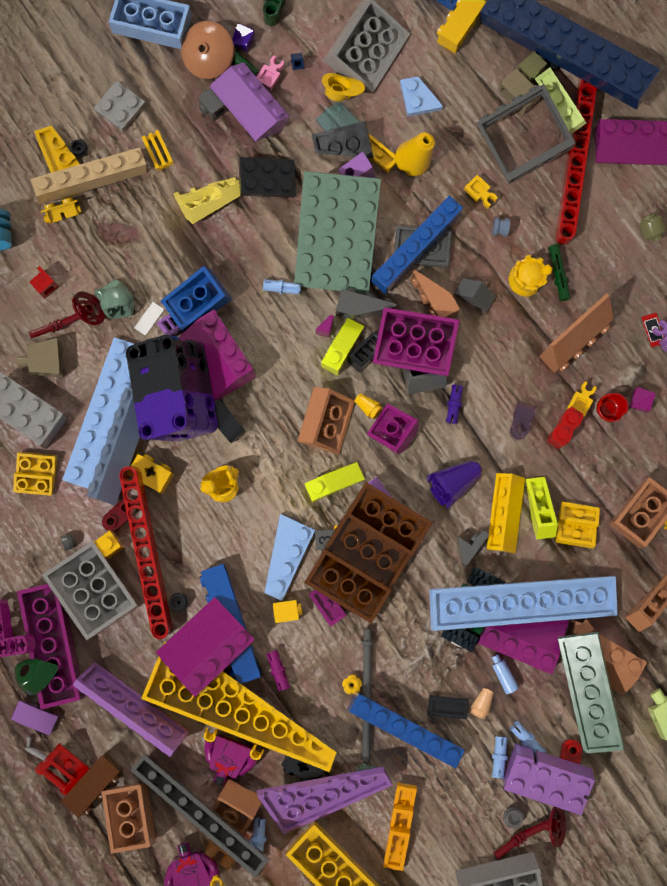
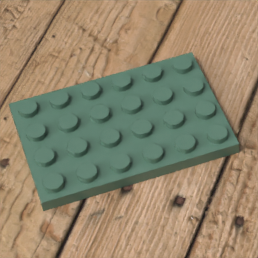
[294,171,381,294]

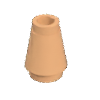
[470,688,494,720]

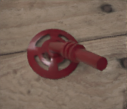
[28,291,105,339]
[493,807,566,859]

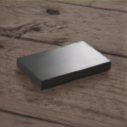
[394,225,452,268]

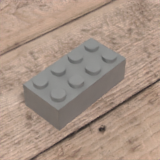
[0,372,68,449]

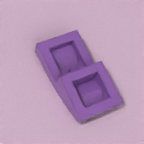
[11,700,58,735]

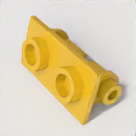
[40,197,82,224]

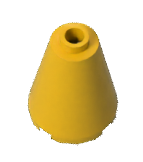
[395,132,435,176]

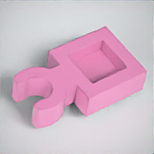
[256,56,284,91]

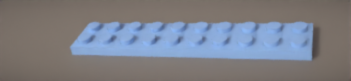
[429,576,617,631]

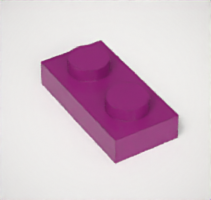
[308,590,346,627]

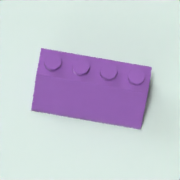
[210,62,289,142]

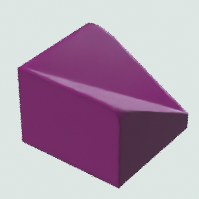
[629,387,656,413]

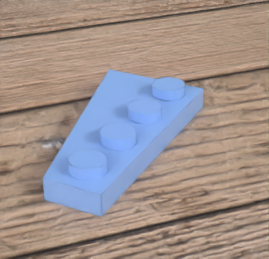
[264,514,315,601]

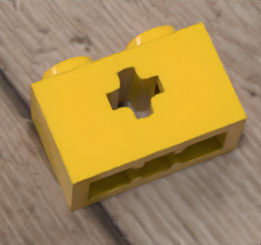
[127,454,174,494]

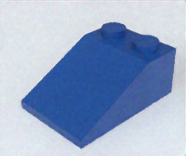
[161,266,232,331]

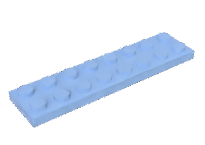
[62,337,139,489]

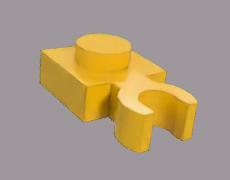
[464,175,498,209]
[566,381,596,417]

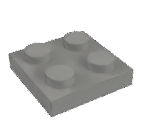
[94,80,146,132]

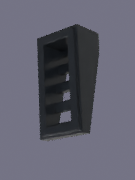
[347,331,378,372]

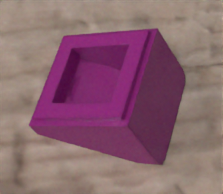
[315,314,334,337]

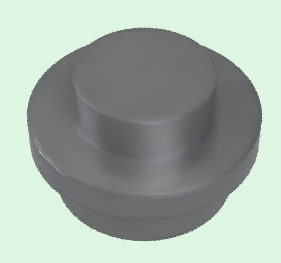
[503,807,524,828]

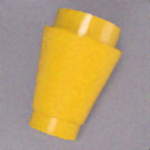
[354,393,383,420]

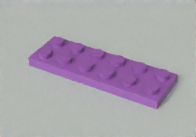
[73,662,190,757]

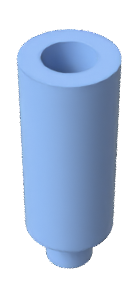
[491,654,519,694]

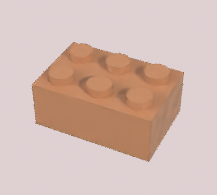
[609,477,667,548]

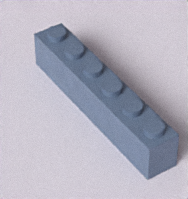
[87,388,140,506]

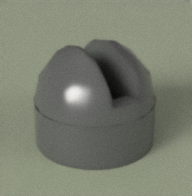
[60,535,76,551]

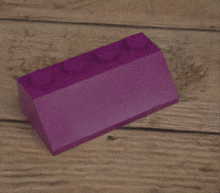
[595,119,667,165]

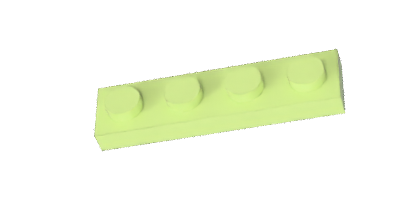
[535,68,586,134]

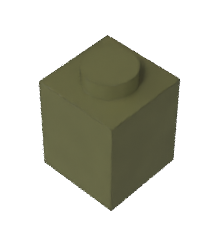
[517,51,547,83]

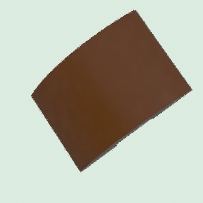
[304,482,433,624]

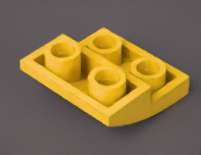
[13,452,57,496]

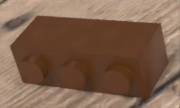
[60,753,123,818]

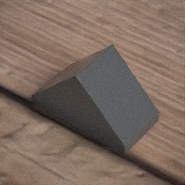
[454,278,496,313]

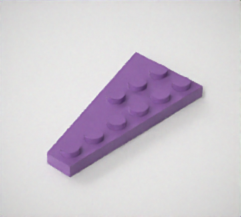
[257,767,392,834]

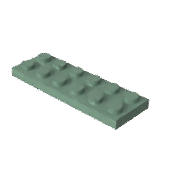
[558,632,625,754]

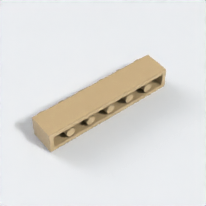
[30,147,146,204]

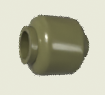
[639,213,667,242]

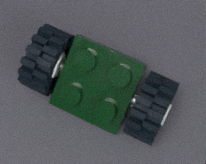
[440,567,505,653]

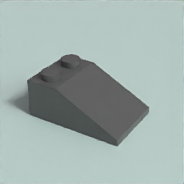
[402,369,447,394]

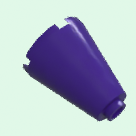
[427,460,482,508]

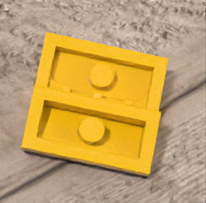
[555,502,600,549]

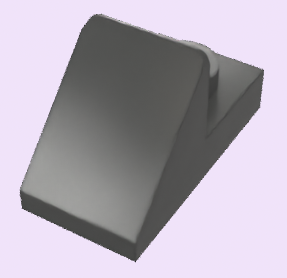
[456,530,489,567]

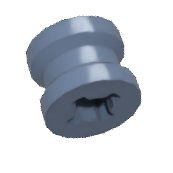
[492,217,510,237]

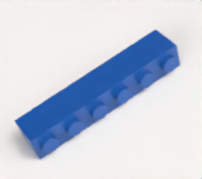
[372,195,463,294]
[199,564,262,684]
[347,692,465,769]

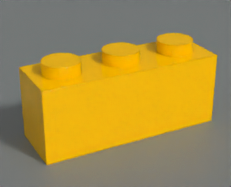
[437,0,486,53]

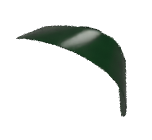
[15,659,58,695]

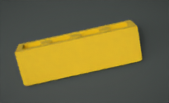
[487,473,525,554]

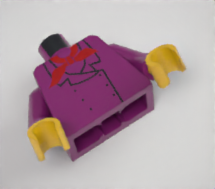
[204,727,264,786]
[164,841,225,886]

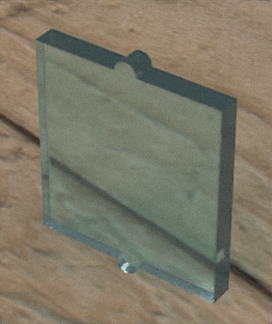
[316,102,359,131]

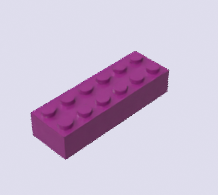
[17,584,85,709]

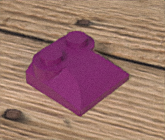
[366,403,420,454]

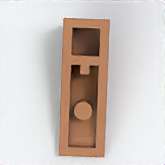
[625,574,667,632]

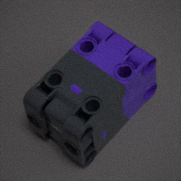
[126,334,218,442]

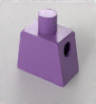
[338,152,376,178]

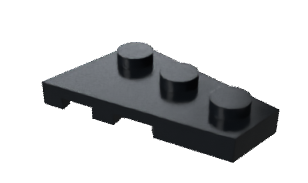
[311,121,374,158]

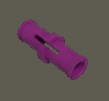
[266,650,291,692]

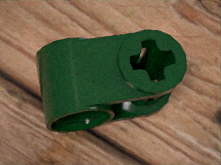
[263,0,286,26]

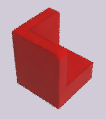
[30,266,58,299]

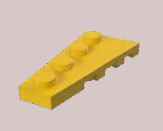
[34,125,88,199]

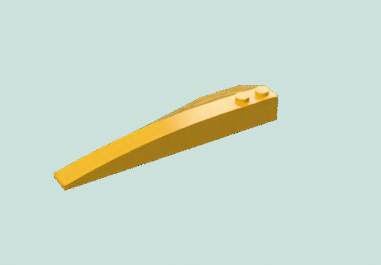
[141,642,336,772]

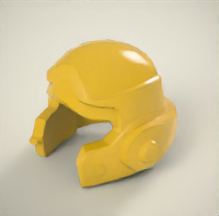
[200,465,239,503]

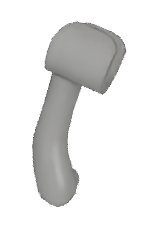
[25,737,56,770]

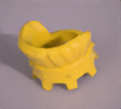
[508,255,552,297]

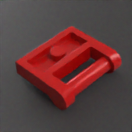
[35,743,90,795]

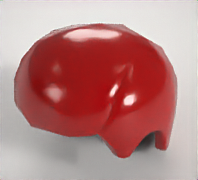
[596,393,628,422]

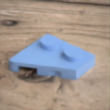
[400,76,442,117]

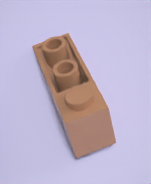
[410,270,460,318]

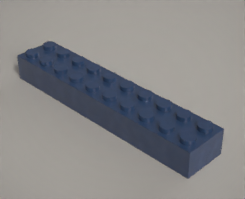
[480,0,660,110]

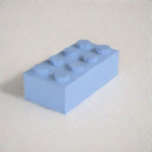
[109,0,192,49]

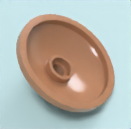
[181,21,234,79]

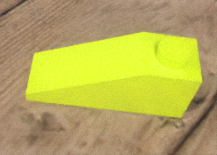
[321,318,364,376]
[304,462,365,503]
[526,477,558,540]

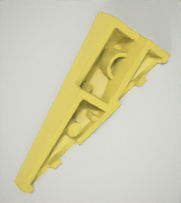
[173,177,240,224]

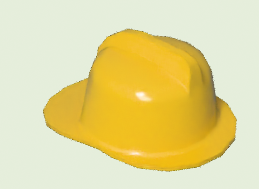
[322,73,365,102]

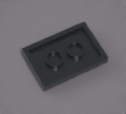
[238,157,296,198]

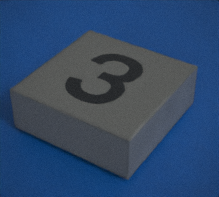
[315,530,334,550]

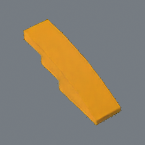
[383,782,417,871]

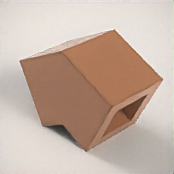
[571,619,594,634]

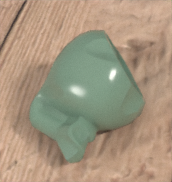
[95,280,135,319]

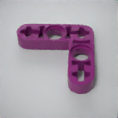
[0,599,36,657]

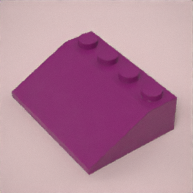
[373,307,460,377]
[179,310,256,401]
[155,597,255,697]
[477,620,569,674]

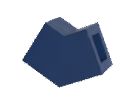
[291,53,304,70]

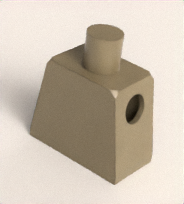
[17,338,64,378]

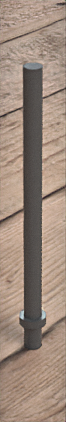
[362,629,373,762]

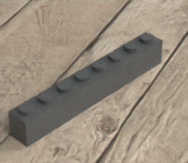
[130,754,271,878]

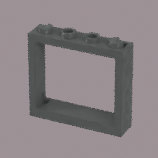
[477,84,576,184]

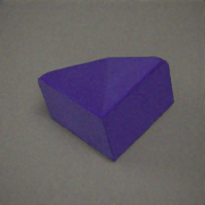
[232,23,255,52]

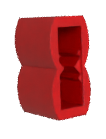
[547,407,583,449]

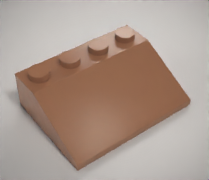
[539,293,613,373]

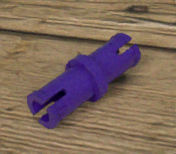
[445,385,464,424]

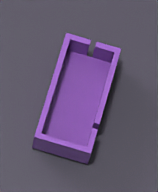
[503,744,595,815]

